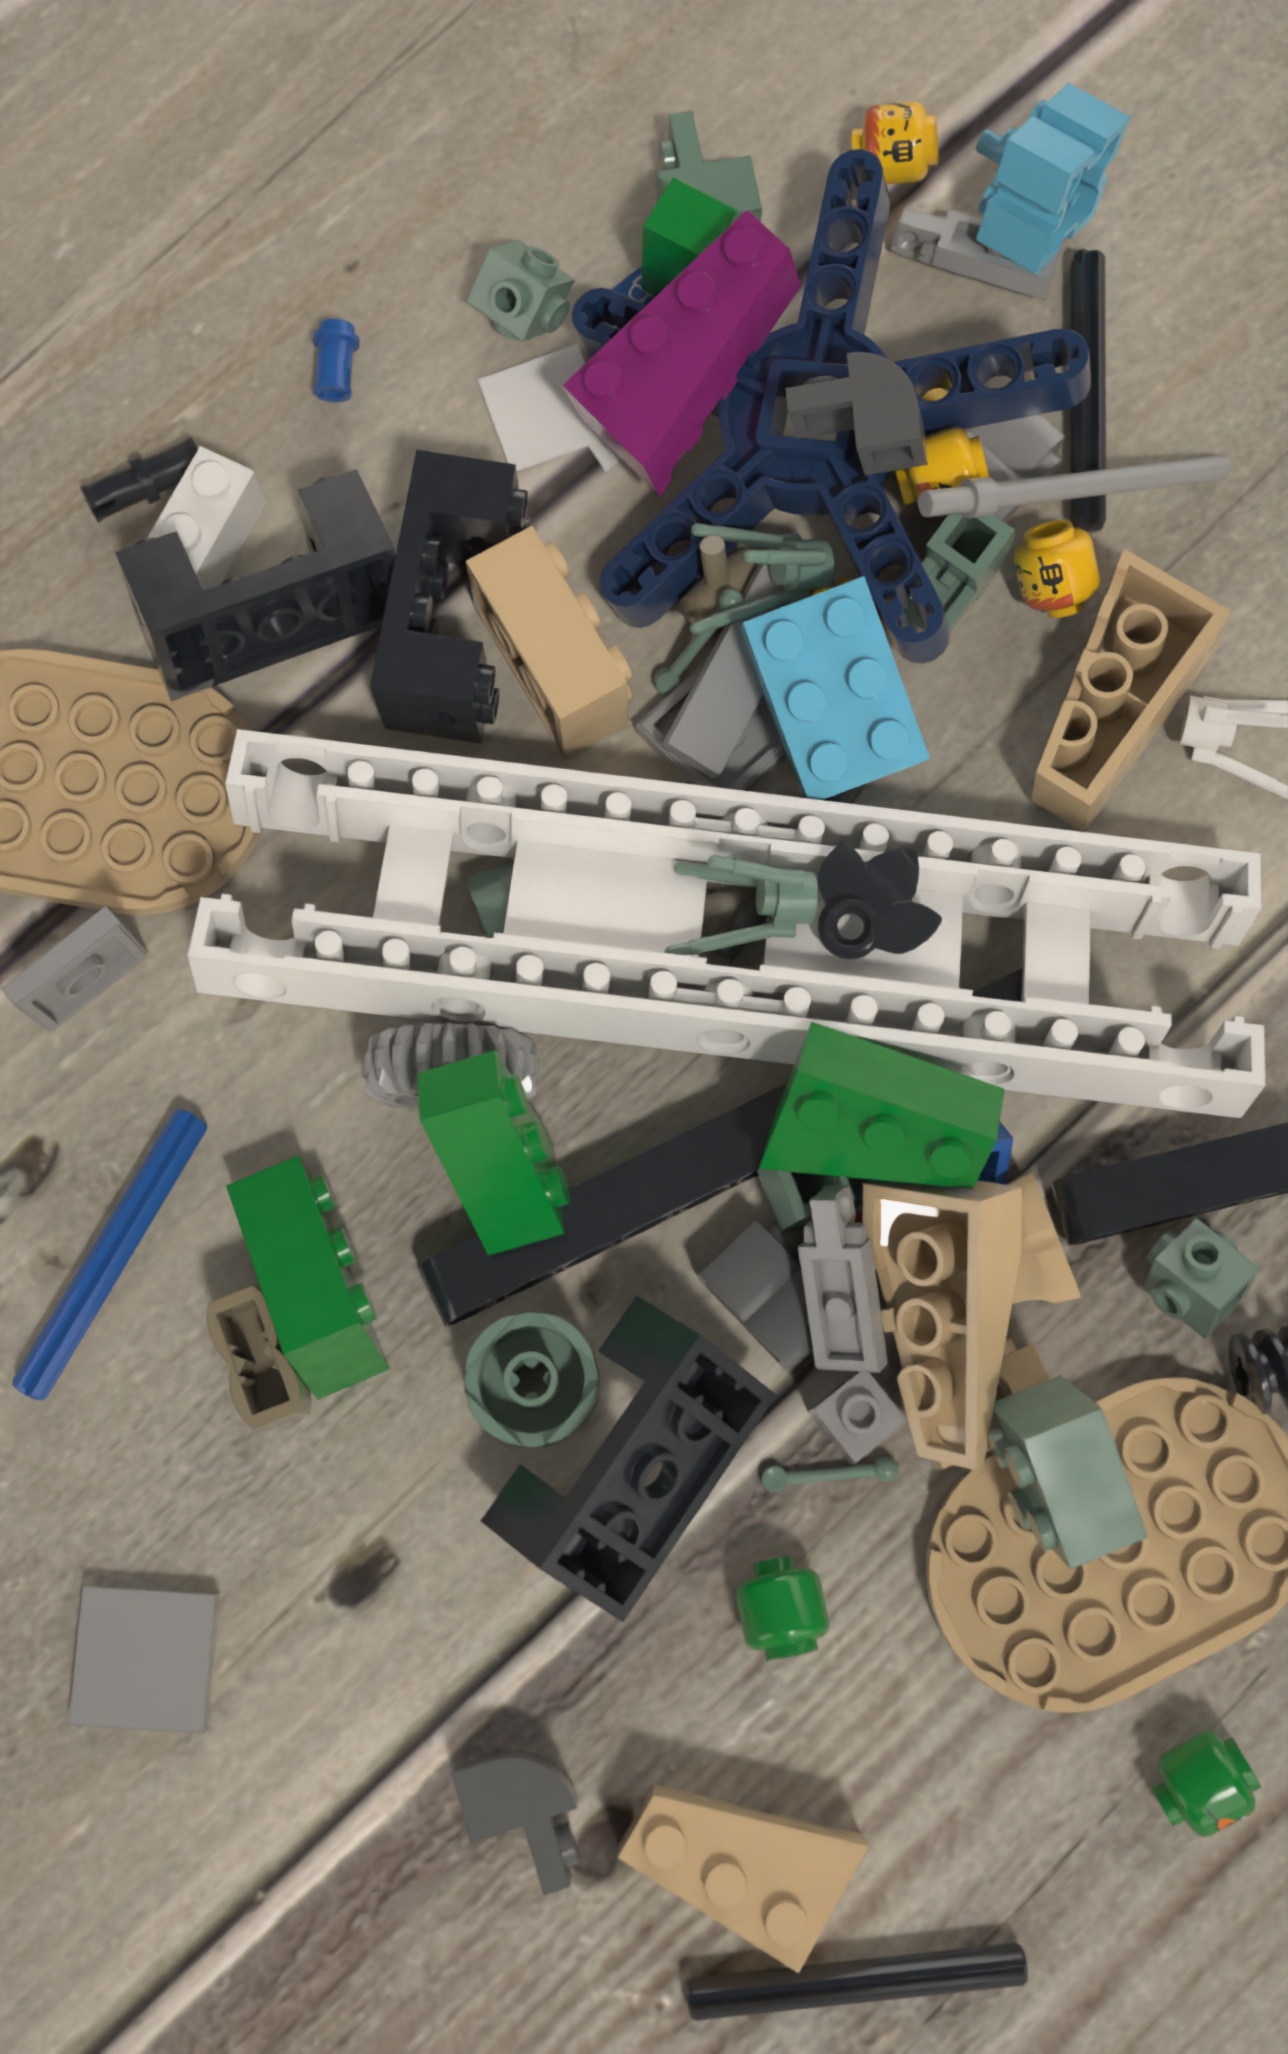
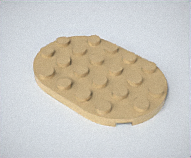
[0,649,263,915]
[926,1378,1288,1713]

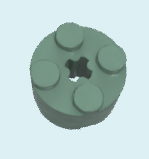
[464,1312,600,1449]

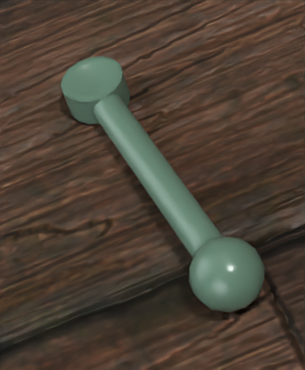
[654,588,743,695]
[761,1456,899,1493]

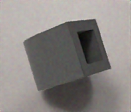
[786,352,928,475]
[451,1750,581,1896]

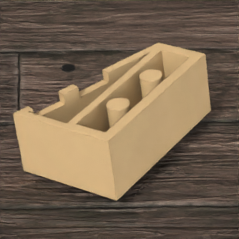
[618,1784,869,1973]

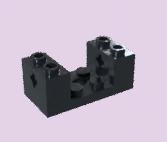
[370,449,531,744]
[115,469,395,701]
[481,1296,776,1622]

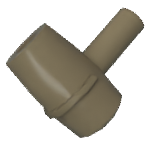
[681,535,759,634]

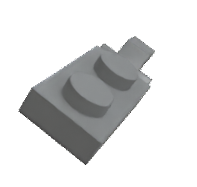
[891,207,1063,300]
[798,1185,888,1373]

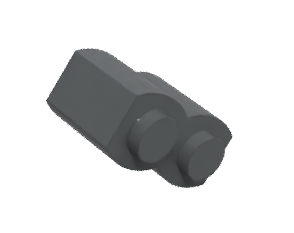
[697,1220,813,1372]

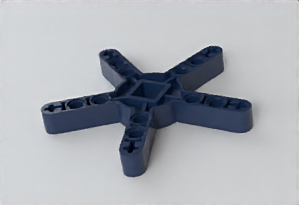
[572,149,1091,664]

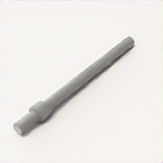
[918,455,1231,518]

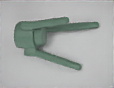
[690,523,834,634]
[665,855,818,956]

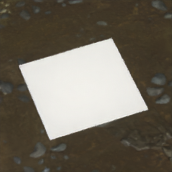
[477,344,603,471]

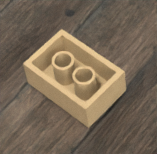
[466,525,633,760]

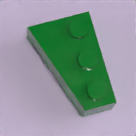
[759,1022,1005,1189]
[417,1050,570,1256]
[226,1155,390,1400]

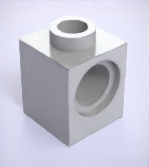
[808,1371,908,1464]

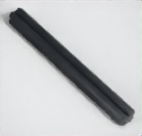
[1071,249,1106,533]
[686,1943,1028,2021]

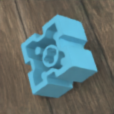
[976,83,1130,274]

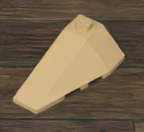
[863,1181,1022,1470]

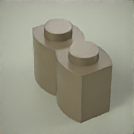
[207,1285,312,1431]

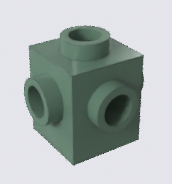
[467,240,575,341]
[1143,1218,1260,1339]

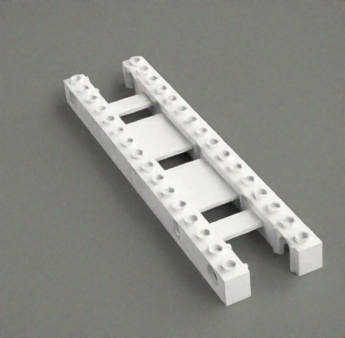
[188,729,1265,1118]

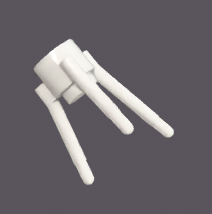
[1179,696,1288,800]

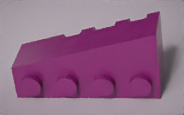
[562,210,801,497]

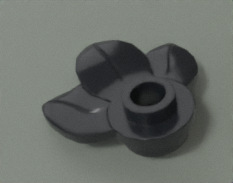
[818,842,942,959]

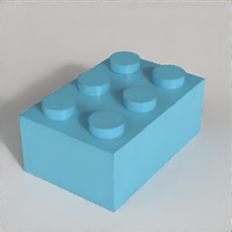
[740,576,930,800]

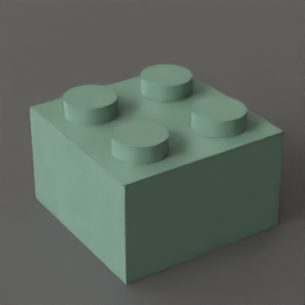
[988,1375,1148,1569]

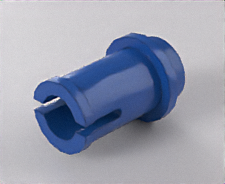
[312,319,360,403]

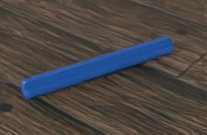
[12,1108,207,1401]

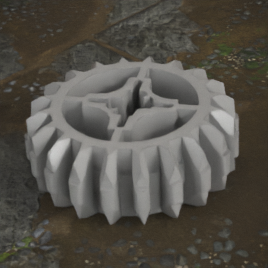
[362,1022,539,1111]

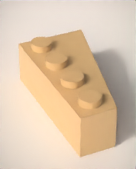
[1031,548,1231,832]

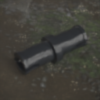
[80,436,198,523]

